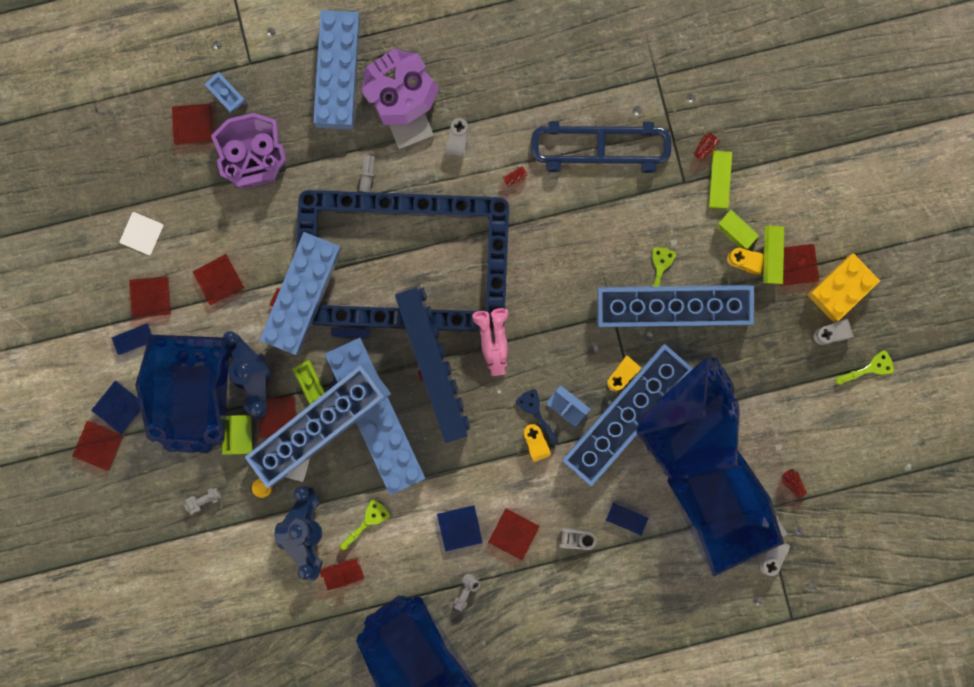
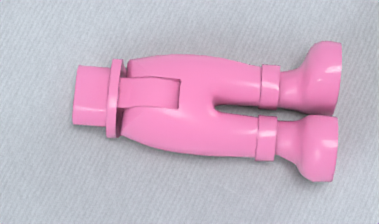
[472,308,509,376]

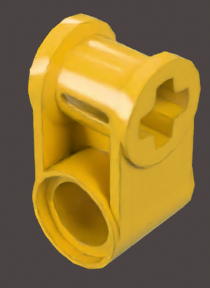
[726,248,764,275]
[607,356,642,392]
[524,424,552,462]

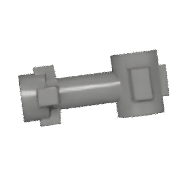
[184,488,221,515]
[453,574,480,611]

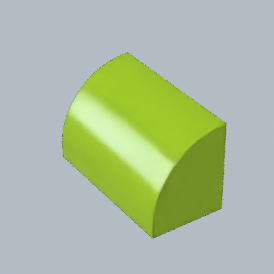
[716,210,759,250]
[221,415,252,455]

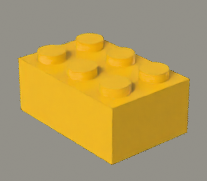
[807,253,880,322]

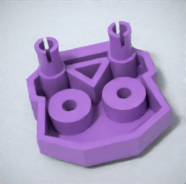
[360,48,439,125]
[211,113,287,189]

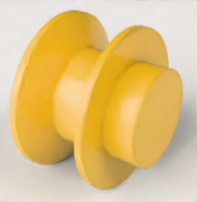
[252,479,273,498]

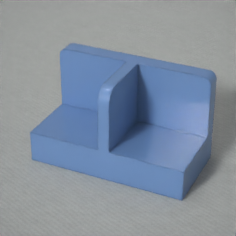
[204,72,247,114]
[546,385,591,427]

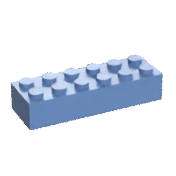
[313,10,361,130]
[259,232,342,356]

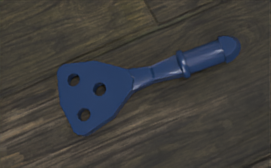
[516,389,558,445]

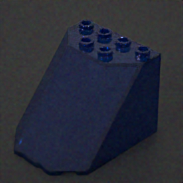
[135,334,229,453]
[636,357,740,482]
[667,445,784,577]
[356,596,478,687]

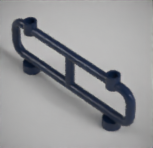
[531,121,671,173]

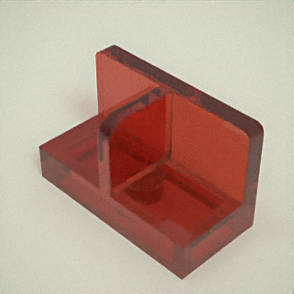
[320,557,364,590]

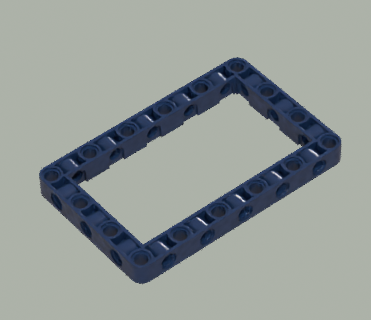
[296,190,509,332]

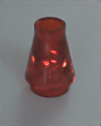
[693,132,720,161]
[781,469,807,499]

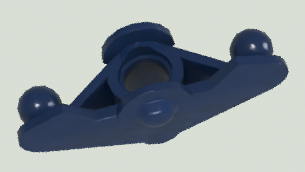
[222,331,272,420]
[274,486,323,581]

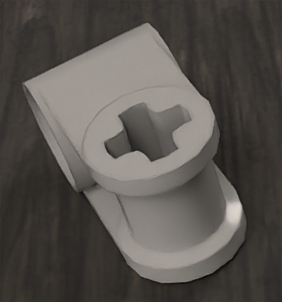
[445,118,468,157]
[813,319,854,345]
[559,527,596,550]
[759,537,790,576]

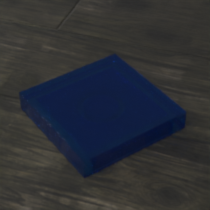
[91,380,146,434]
[437,505,483,552]

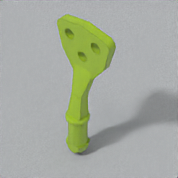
[652,247,676,286]
[835,351,894,385]
[339,500,390,551]

